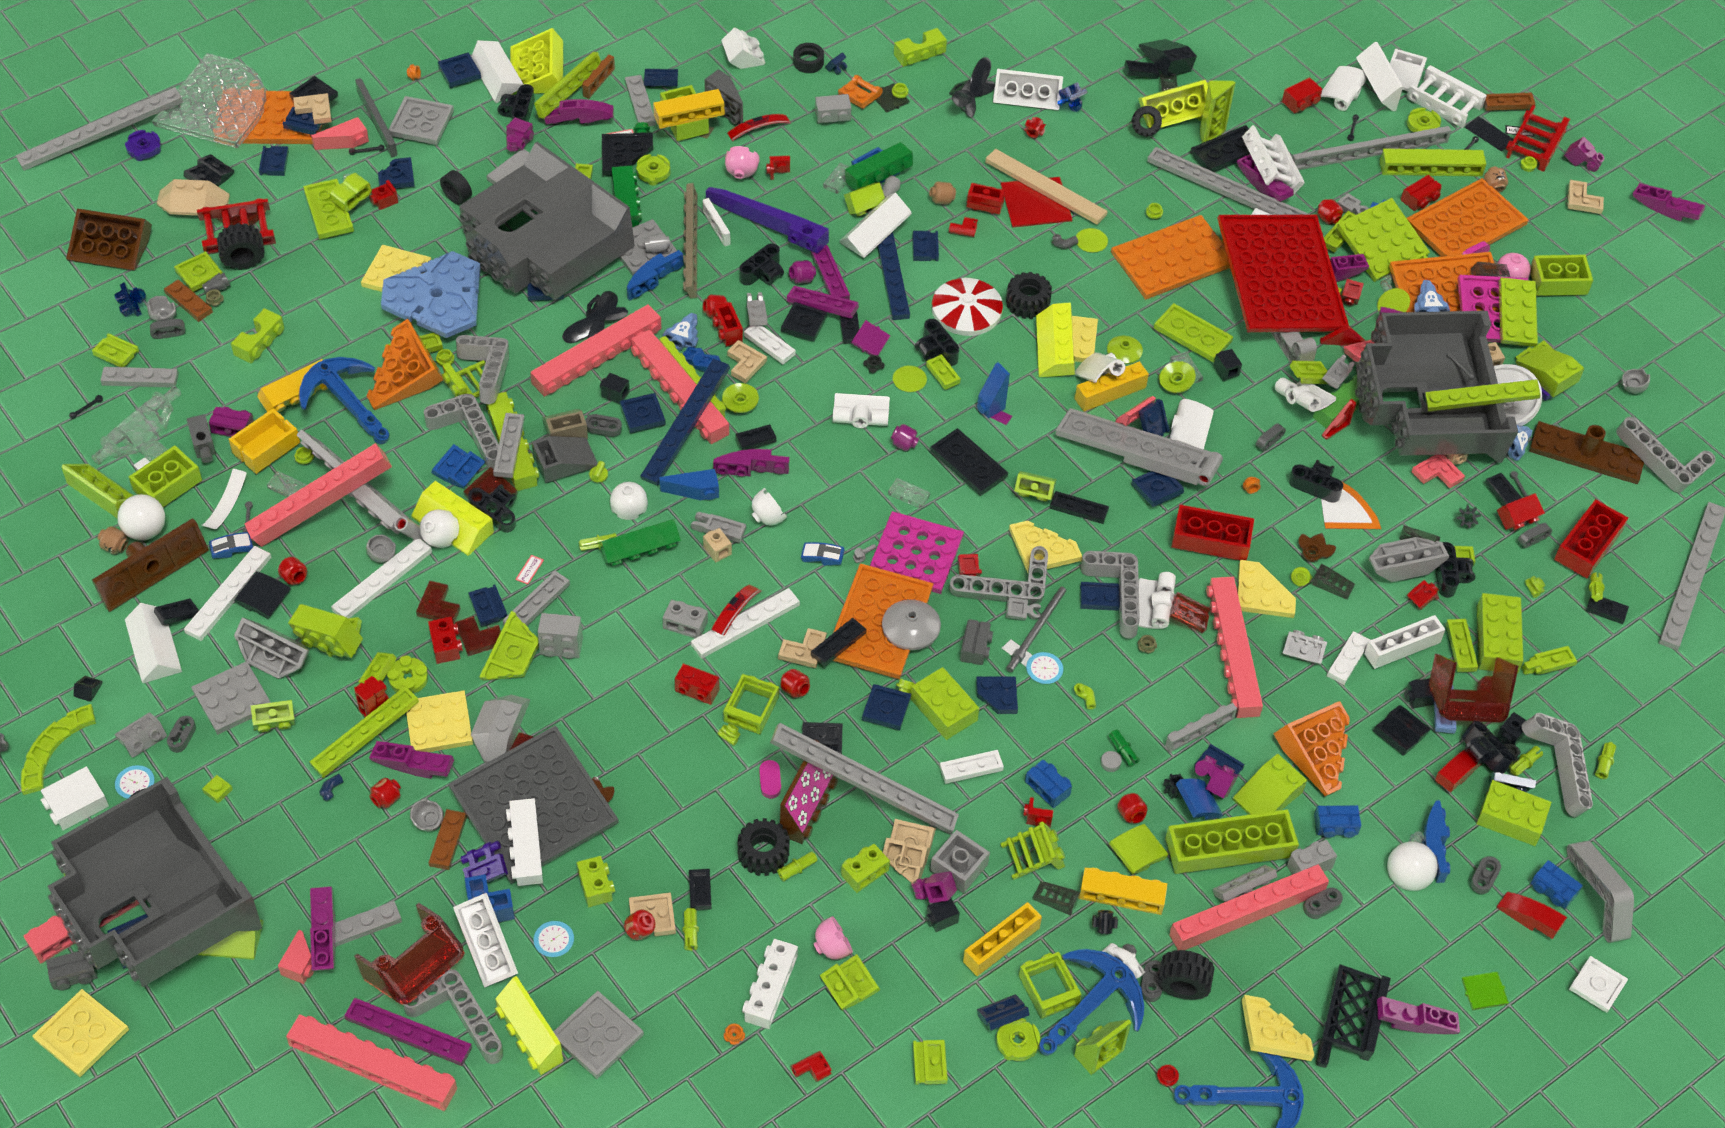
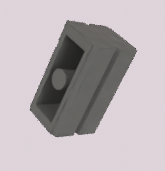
[960,619,994,665]
[46,951,98,990]

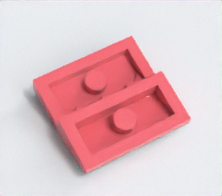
[1115,396,1156,426]

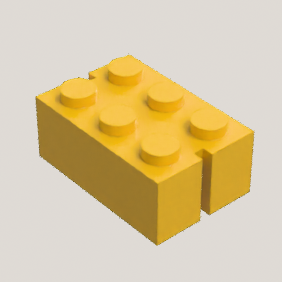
[229,408,300,474]

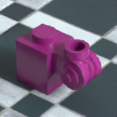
[506,118,534,152]
[1564,136,1604,172]
[1195,755,1239,799]
[911,871,957,903]

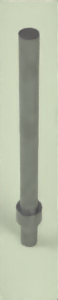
[1006,586,1066,672]

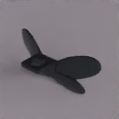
[949,57,995,117]
[562,291,628,343]

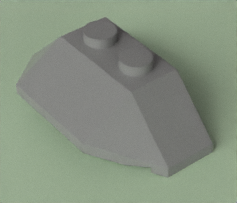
[1369,537,1449,582]
[234,617,309,679]
[471,694,530,763]

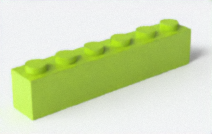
[1380,149,1486,176]
[486,392,539,491]

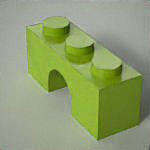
[894,28,947,67]
[231,308,284,364]

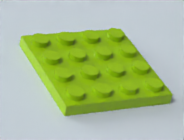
[1336,198,1430,282]

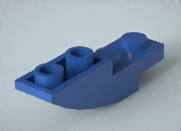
[627,250,684,301]
[1422,800,1450,883]

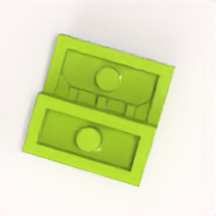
[1109,824,1169,874]
[820,954,880,1010]

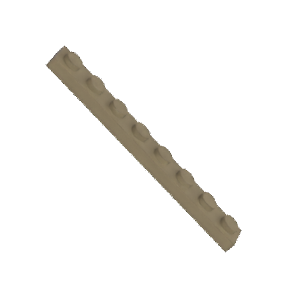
[683,183,698,299]

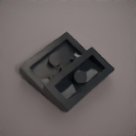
[184,154,234,187]
[234,571,291,619]
[1373,705,1431,756]
[801,722,843,760]

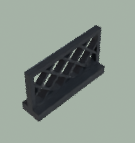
[1320,964,1391,1061]

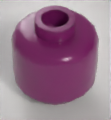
[789,260,816,284]
[891,424,919,451]

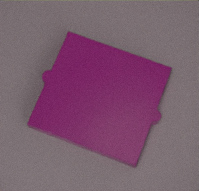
[851,320,891,355]

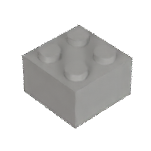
[538,613,583,658]
[930,830,990,893]

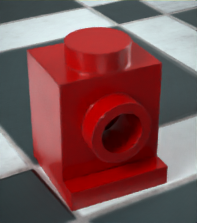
[369,180,398,210]

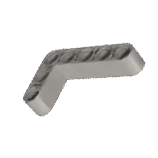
[456,335,509,404]
[424,394,499,471]
[1616,417,1715,493]
[950,546,1048,605]
[1081,551,1140,638]
[1522,713,1593,817]
[1567,840,1634,943]
[402,969,503,1064]

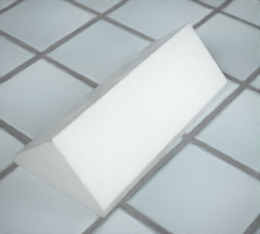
[471,40,524,103]
[1356,42,1403,111]
[993,69,1063,110]
[840,192,912,258]
[125,603,182,683]
[453,893,518,987]

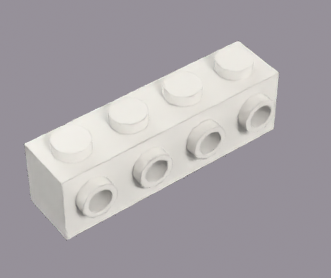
[1364,615,1445,669]
[506,798,543,886]
[742,939,798,1029]

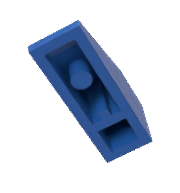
[977,362,1010,419]
[659,469,719,501]

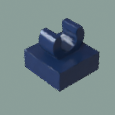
[825,52,848,75]

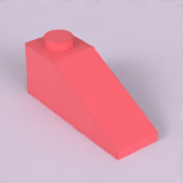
[311,117,369,150]

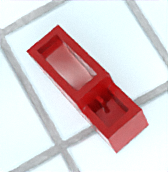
[1435,750,1481,792]
[1496,892,1567,939]

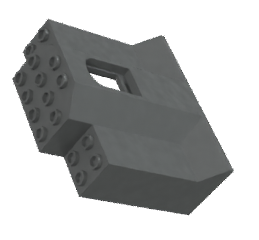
[459,142,635,300]
[1355,311,1518,463]
[47,777,262,987]

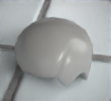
[147,296,176,321]
[1621,369,1650,394]
[366,534,396,563]
[410,799,444,832]

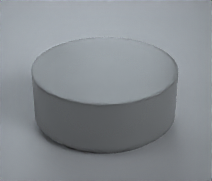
[1101,751,1122,772]

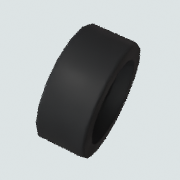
[793,43,824,73]
[440,170,472,205]

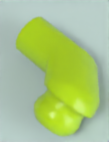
[1074,683,1096,710]

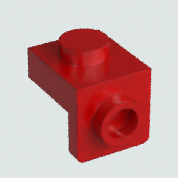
[1341,279,1364,305]
[958,554,982,577]
[1023,797,1053,828]

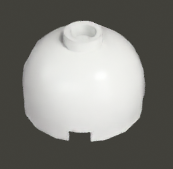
[610,482,648,520]
[752,488,787,526]
[419,509,459,548]

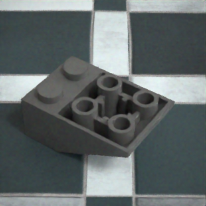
[704,69,743,126]
[532,436,597,483]

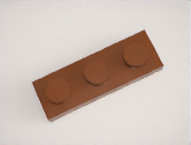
[582,54,615,99]
[1484,92,1536,111]
[164,280,213,322]
[428,809,467,870]

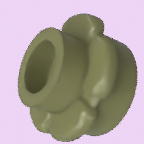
[206,289,224,306]
[1138,635,1157,653]

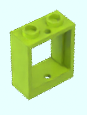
[723,674,779,735]
[1019,952,1082,1019]

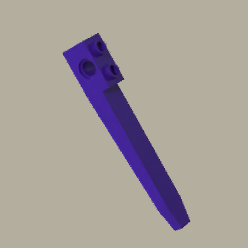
[705,187,829,254]

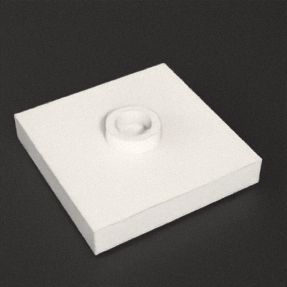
[1569,956,1628,1013]

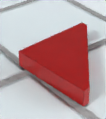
[1320,325,1366,346]
[1322,399,1356,440]

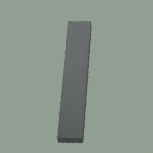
[355,78,398,158]

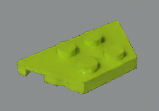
[479,611,539,681]

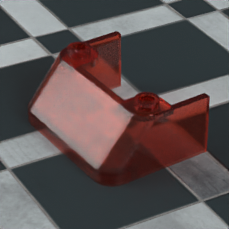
[1429,654,1519,722]
[354,903,464,1004]

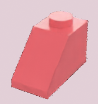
[278,930,314,984]

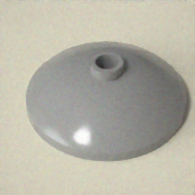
[882,600,941,650]

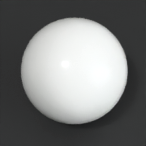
[117,494,165,541]
[1387,841,1438,891]

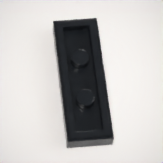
[1050,491,1109,524]
[811,618,867,667]

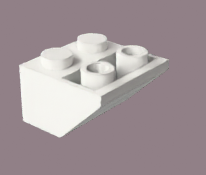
[721,27,765,69]
[1390,49,1427,91]

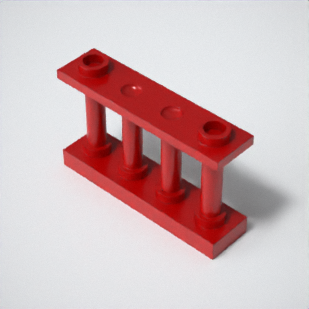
[1506,105,1570,172]
[197,198,276,254]

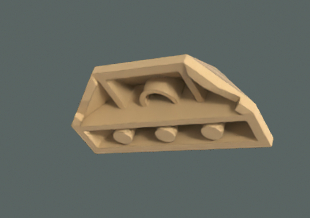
[157,179,230,216]

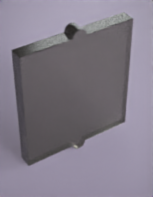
[876,83,910,113]

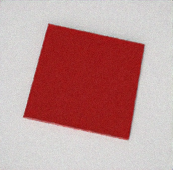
[1000,177,1073,228]

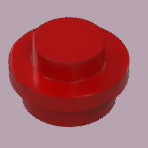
[1157,1065,1179,1087]

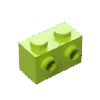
[844,183,885,216]
[1014,471,1057,501]
[250,700,295,732]
[841,844,890,893]
[577,856,615,908]

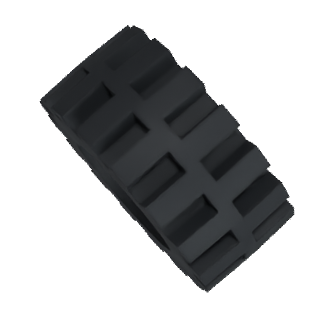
[1132,106,1162,137]

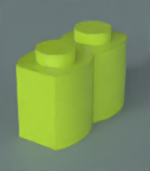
[330,173,372,212]

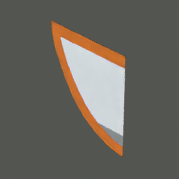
[1321,482,1381,529]

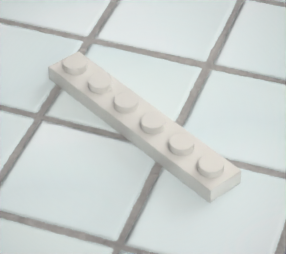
[331,539,432,618]
[184,546,271,641]
[691,588,800,659]

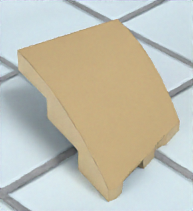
[883,819,936,884]

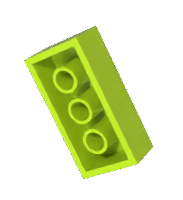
[1477,593,1523,674]

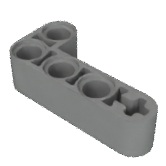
[1271,332,1317,364]

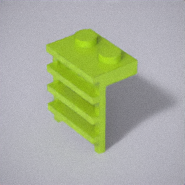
[442,360,485,398]
[1000,822,1065,880]

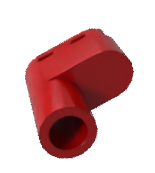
[949,217,978,237]
[791,1051,832,1082]

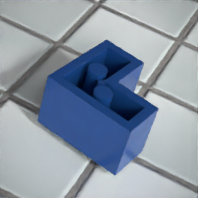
[465,874,515,922]

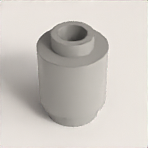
[644,233,670,253]

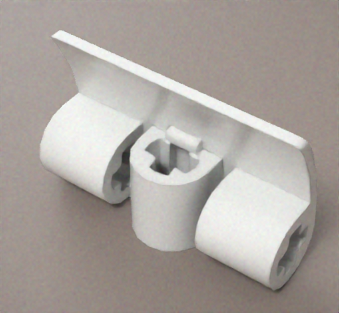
[1321,66,1367,111]
[1075,353,1125,383]
[1275,378,1336,412]
[833,393,890,428]
[1169,399,1214,449]
[1139,572,1176,629]

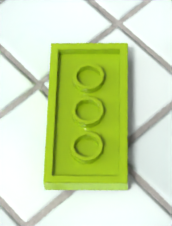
[303,179,354,239]
[1499,277,1538,347]
[1153,303,1233,362]

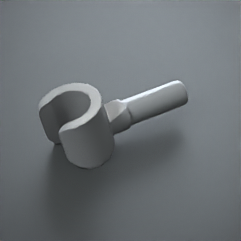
[853,544,876,563]

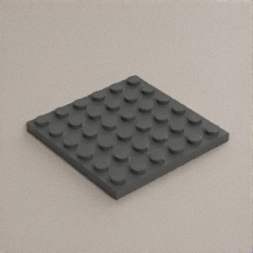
[448,725,619,884]

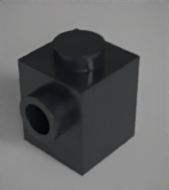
[1214,349,1242,380]
[600,373,630,404]
[1404,678,1438,709]
[1497,712,1526,745]
[925,898,960,932]

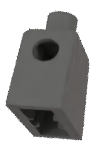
[186,414,216,463]

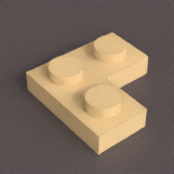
[293,93,332,124]
[1567,180,1604,214]
[727,340,767,383]
[778,628,827,668]
[629,893,676,936]

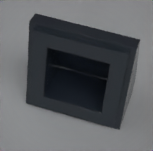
[73,676,103,702]

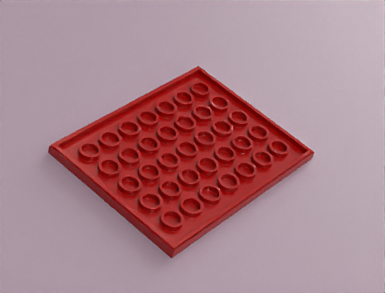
[1217,215,1349,332]

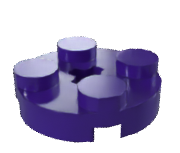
[125,130,161,161]

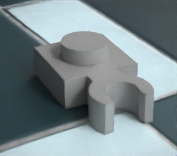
[1337,193,1369,215]
[1006,597,1041,621]

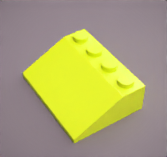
[510,28,563,95]

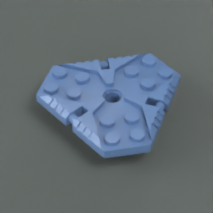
[381,251,481,338]

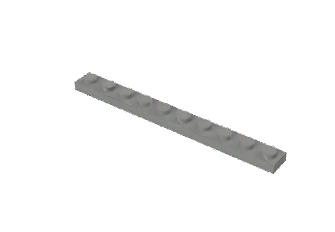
[16,87,183,171]
[1292,126,1451,170]
[1147,147,1308,215]
[1659,502,1725,651]
[770,723,959,834]

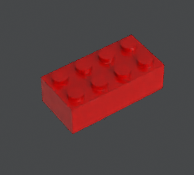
[1554,499,1629,579]
[1171,504,1255,561]

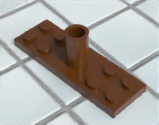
[1529,421,1644,485]
[92,518,209,612]

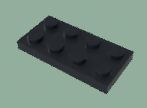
[1190,125,1250,172]
[930,428,1008,496]

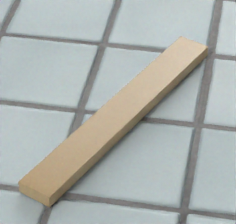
[985,149,1107,225]

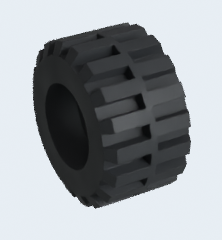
[217,223,265,270]
[1006,272,1052,319]
[738,818,790,876]
[1157,950,1215,1000]

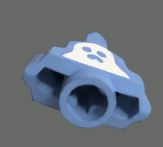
[1414,280,1450,312]
[662,313,698,350]
[1508,425,1532,461]

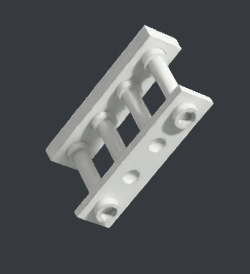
[1406,65,1487,128]
[1242,125,1305,194]

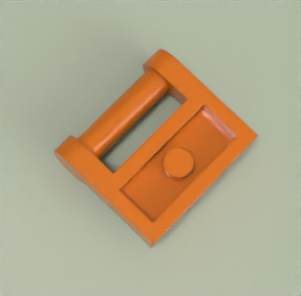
[838,75,883,109]

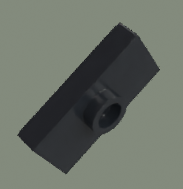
[1124,60,1160,79]
[839,312,860,344]
[735,424,777,450]
[1485,473,1522,506]
[1586,596,1629,624]
[154,598,199,625]
[689,869,712,910]

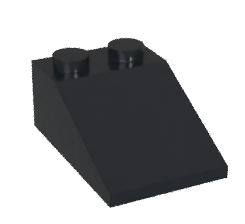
[1139,39,1197,77]

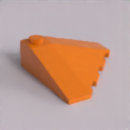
[367,319,443,410]
[1274,701,1350,796]

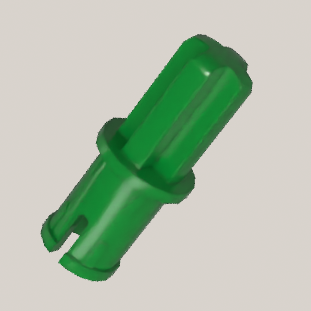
[1109,729,1140,767]

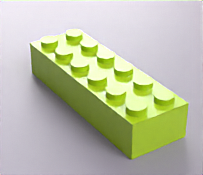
[1165,809,1299,874]

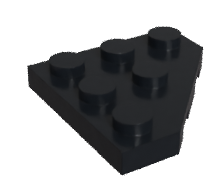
[602,132,653,175]

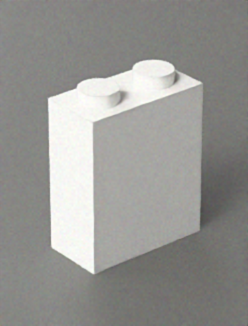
[40,766,109,830]

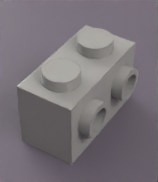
[815,94,851,123]
[663,600,708,638]
[1287,839,1337,875]

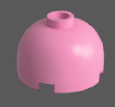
[725,146,760,179]
[1496,252,1531,278]
[814,916,853,960]

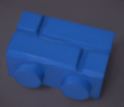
[1025,760,1072,808]
[1314,805,1361,838]
[1531,860,1583,909]

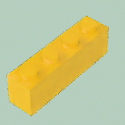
[653,89,725,129]
[257,359,328,413]
[1075,361,1149,412]
[1079,867,1168,915]
[963,902,1042,976]

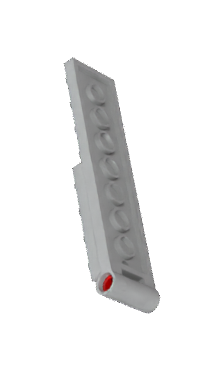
[1056,408,1223,486]
[297,429,423,540]

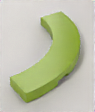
[21,704,96,795]

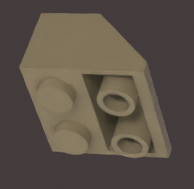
[542,409,588,439]

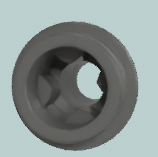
[202,273,230,294]

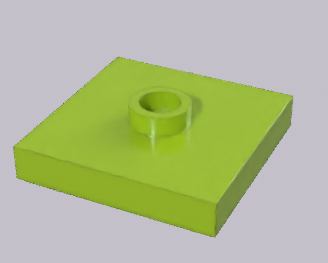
[174,251,223,292]

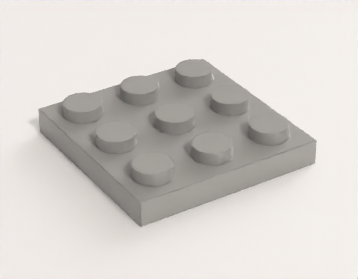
[389,96,454,145]
[618,219,677,276]
[191,661,271,735]
[553,991,644,1079]

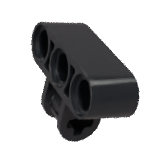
[497,84,535,122]
[739,243,784,286]
[914,319,959,366]
[1289,460,1343,503]
[468,484,517,533]
[1436,542,1476,598]
[1462,720,1515,774]

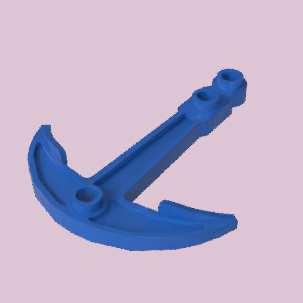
[299,357,389,444]
[1038,949,1144,1056]
[1174,1052,1304,1128]

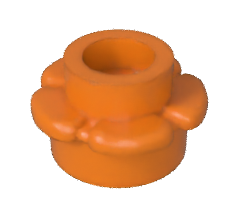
[407,64,421,81]
[1243,477,1261,494]
[724,1024,745,1045]

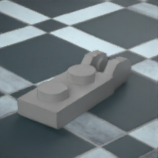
[747,292,768,326]
[1322,354,1355,389]
[691,512,746,543]

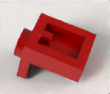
[766,156,790,180]
[1407,580,1439,610]

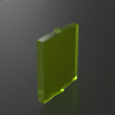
[1462,972,1509,1010]

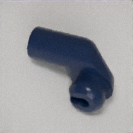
[319,774,344,801]

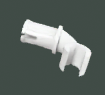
[1103,943,1145,979]

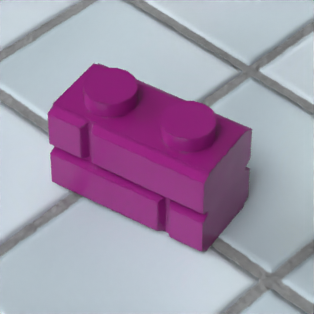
[209,407,254,437]

